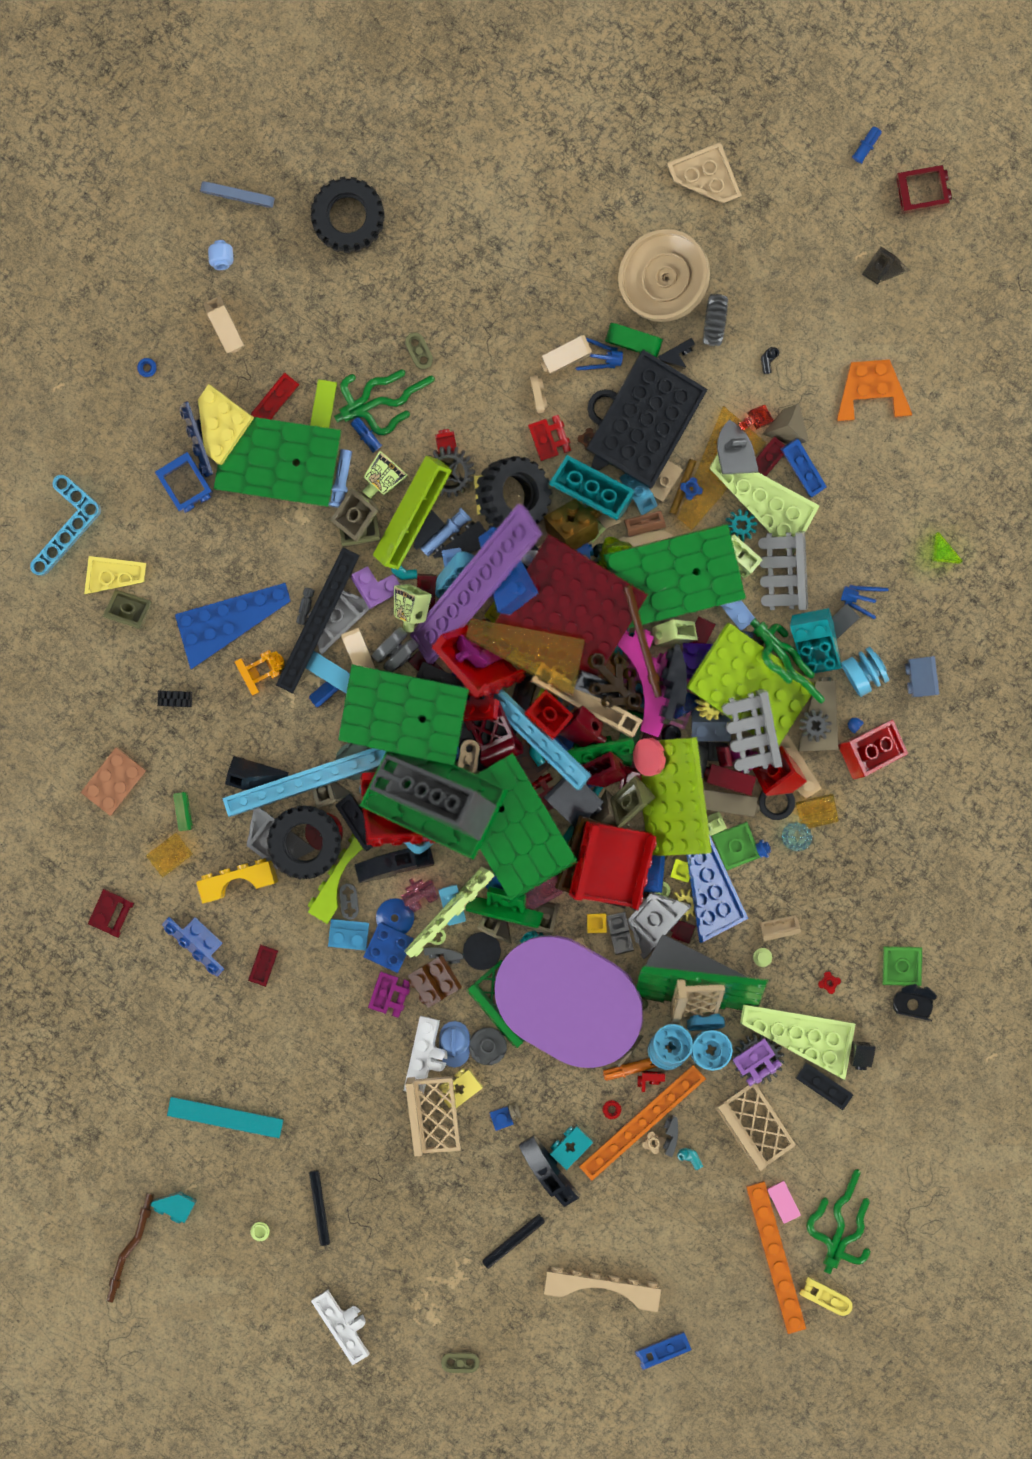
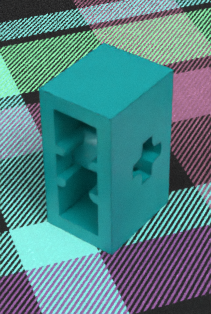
[550,1124,593,1170]

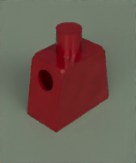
[559,705,607,747]
[582,752,627,787]

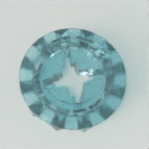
[782,821,813,851]

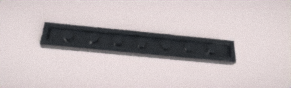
[276,547,360,694]

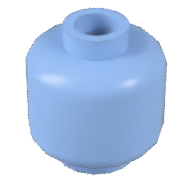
[208,240,234,270]

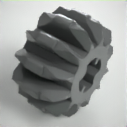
[799,709,832,742]

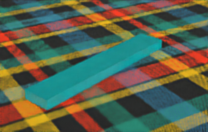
[167,1096,284,1139]

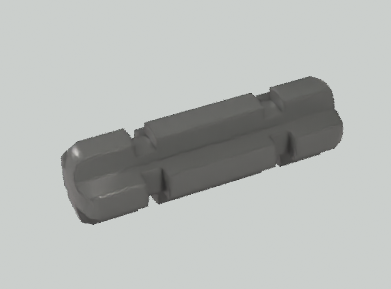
[296,587,314,625]

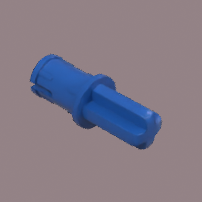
[852,126,882,164]
[351,417,382,453]

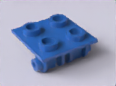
[363,923,414,973]

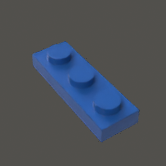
[781,438,827,498]

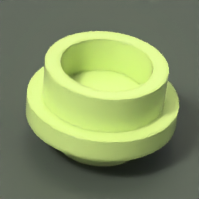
[753,948,772,967]
[250,1222,270,1241]

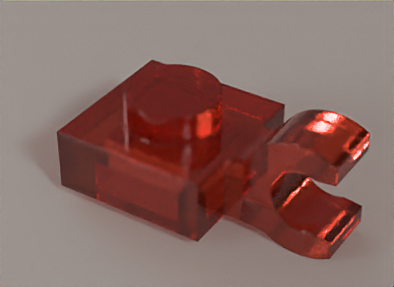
[738,404,774,430]

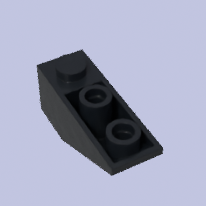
[433,521,487,559]
[225,756,289,790]

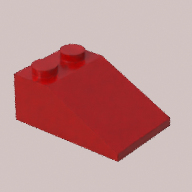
[838,719,908,780]

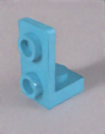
[619,474,658,515]
[438,884,466,926]

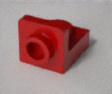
[435,429,457,453]
[637,1071,665,1092]

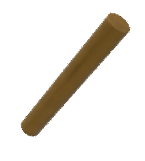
[669,459,697,515]

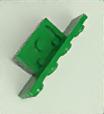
[567,735,635,764]
[465,886,544,928]

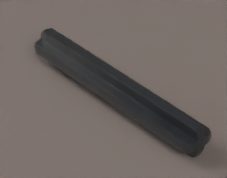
[309,1170,330,1246]
[482,1214,545,1269]

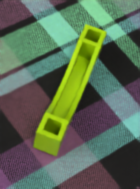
[307,833,363,924]

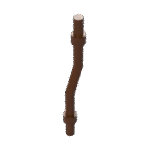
[106,1193,154,1303]

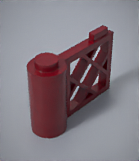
[464,701,523,768]

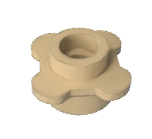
[642,1132,665,1154]

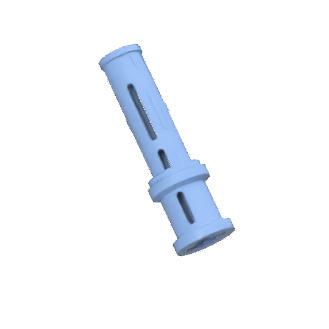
[329,449,353,508]
[420,507,472,557]

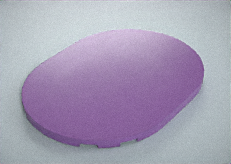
[495,936,643,1068]

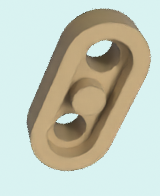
[530,375,548,414]
[457,739,480,774]

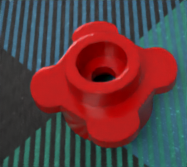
[818,971,841,994]

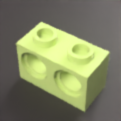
[731,534,762,578]

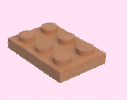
[80,747,147,816]

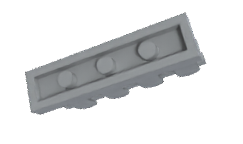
[758,531,808,610]
[722,689,782,774]

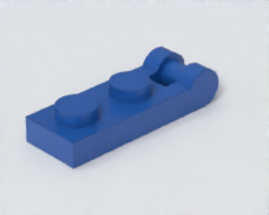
[635,1331,692,1370]

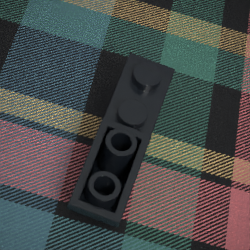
[659,644,687,725]
[354,847,435,884]
[519,1135,580,1207]

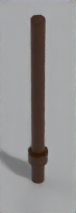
[624,585,662,698]

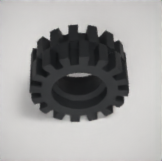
[157,691,192,707]

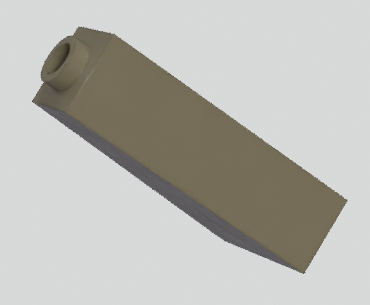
[798,677,838,751]
[704,789,760,817]

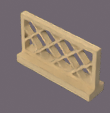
[670,980,725,1025]
[405,1076,461,1157]
[715,1084,796,1171]

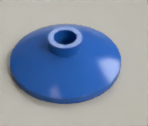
[376,898,414,934]

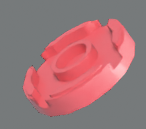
[633,738,666,776]

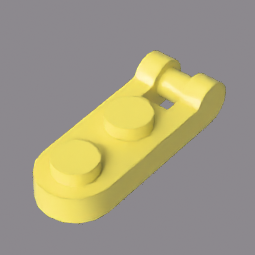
[799,1277,853,1316]

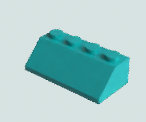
[549,455,635,520]

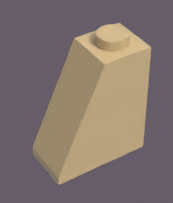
[203,295,244,353]
[540,335,592,375]
[341,628,376,669]

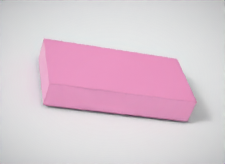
[767,1180,801,1224]

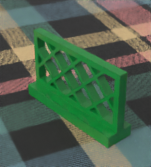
[466,960,525,1048]

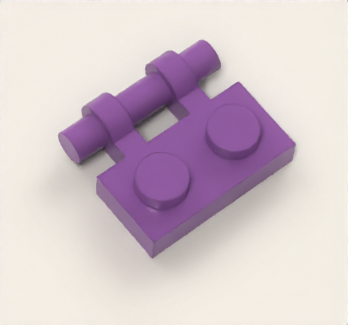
[732,1038,782,1086]

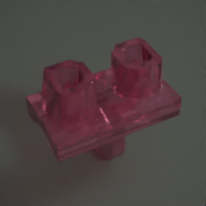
[401,878,438,912]

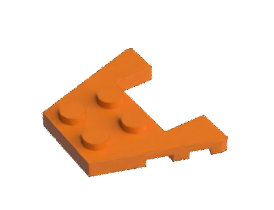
[837,359,912,422]

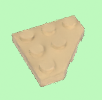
[667,142,742,204]

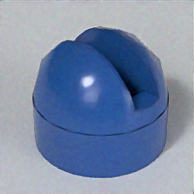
[848,717,864,734]

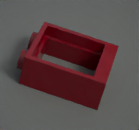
[895,165,952,214]
[703,764,757,795]

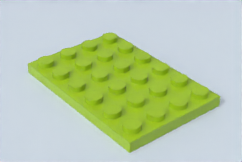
[687,623,815,746]
[642,737,712,856]

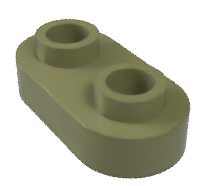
[405,333,433,370]
[441,1352,480,1373]

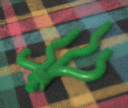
[334,369,435,436]
[750,618,825,704]
[806,1169,871,1274]

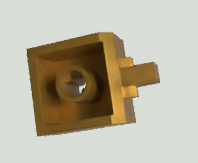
[544,499,602,550]

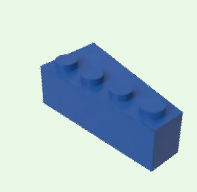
[478,527,538,615]

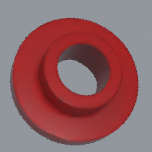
[602,1100,622,1119]

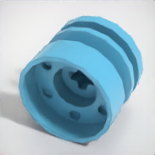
[841,647,889,697]
[647,1024,693,1070]
[691,1030,733,1071]

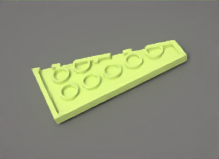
[709,453,819,555]
[404,866,495,958]
[740,1004,856,1080]

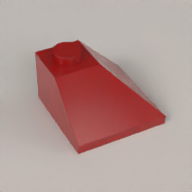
[524,689,574,739]
[752,746,807,796]

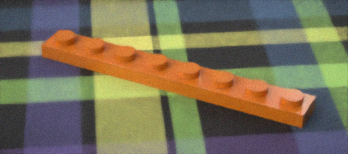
[579,1064,706,1181]
[746,1181,806,1334]

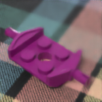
[456,624,513,668]

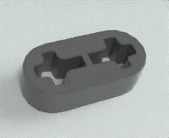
[339,883,359,920]

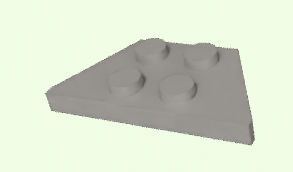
[308,591,370,654]
[246,807,314,869]
[627,892,691,959]

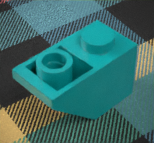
[150,1191,197,1224]

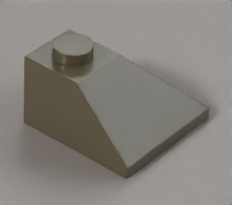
[330,489,378,542]

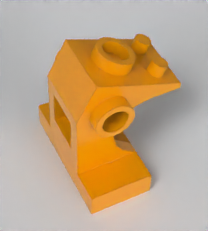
[234,650,285,696]

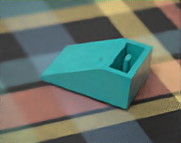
[790,608,842,675]

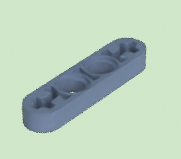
[200,181,275,208]

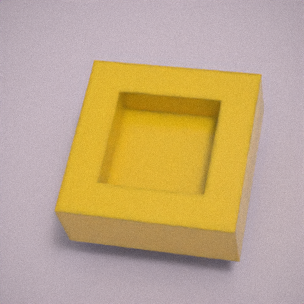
[587,913,607,933]

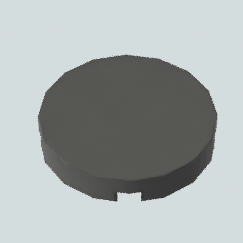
[469,1027,507,1065]

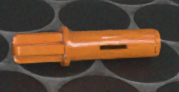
[603,1058,657,1081]

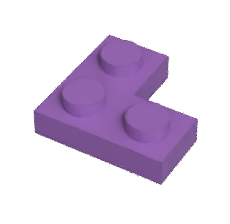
[350,566,400,609]

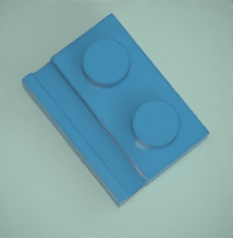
[328,919,369,951]

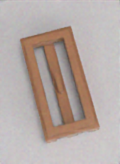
[624,511,666,537]

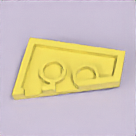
[84,556,147,594]

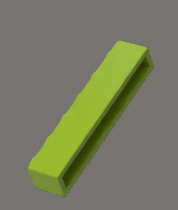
[373,455,452,570]

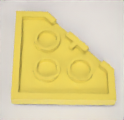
[198,384,254,465]

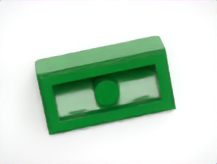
[173,792,193,831]

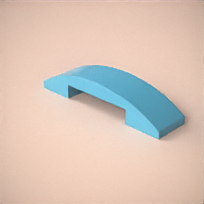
[306,651,350,693]

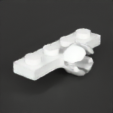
[403,1016,448,1093]
[311,1290,370,1365]

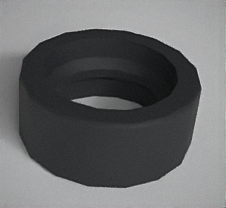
[587,389,617,424]
[758,790,795,820]

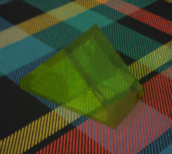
[931,532,963,564]

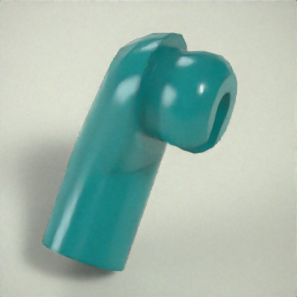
[391,565,417,580]
[529,746,545,767]
[677,1148,703,1170]

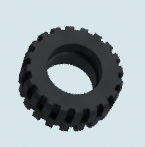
[310,177,385,253]
[475,456,552,528]
[267,805,342,880]

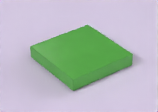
[712,821,761,871]
[882,946,922,986]

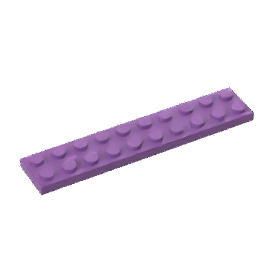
[410,505,542,664]

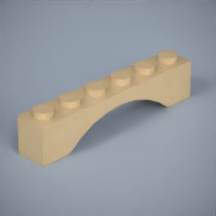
[530,663,643,737]
[544,1266,661,1312]

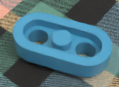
[686,1014,725,1031]

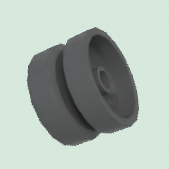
[371,626,420,672]

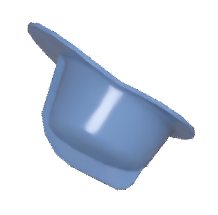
[439,1021,470,1068]

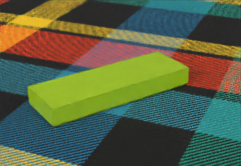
[310,379,337,428]

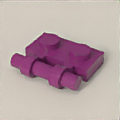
[368,971,411,1018]

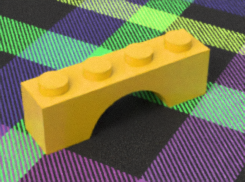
[196,858,279,904]

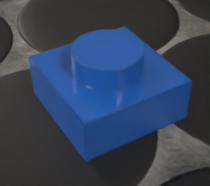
[489,1106,514,1131]

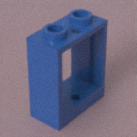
[155,452,213,513]

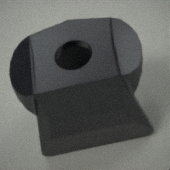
[893,984,937,1022]

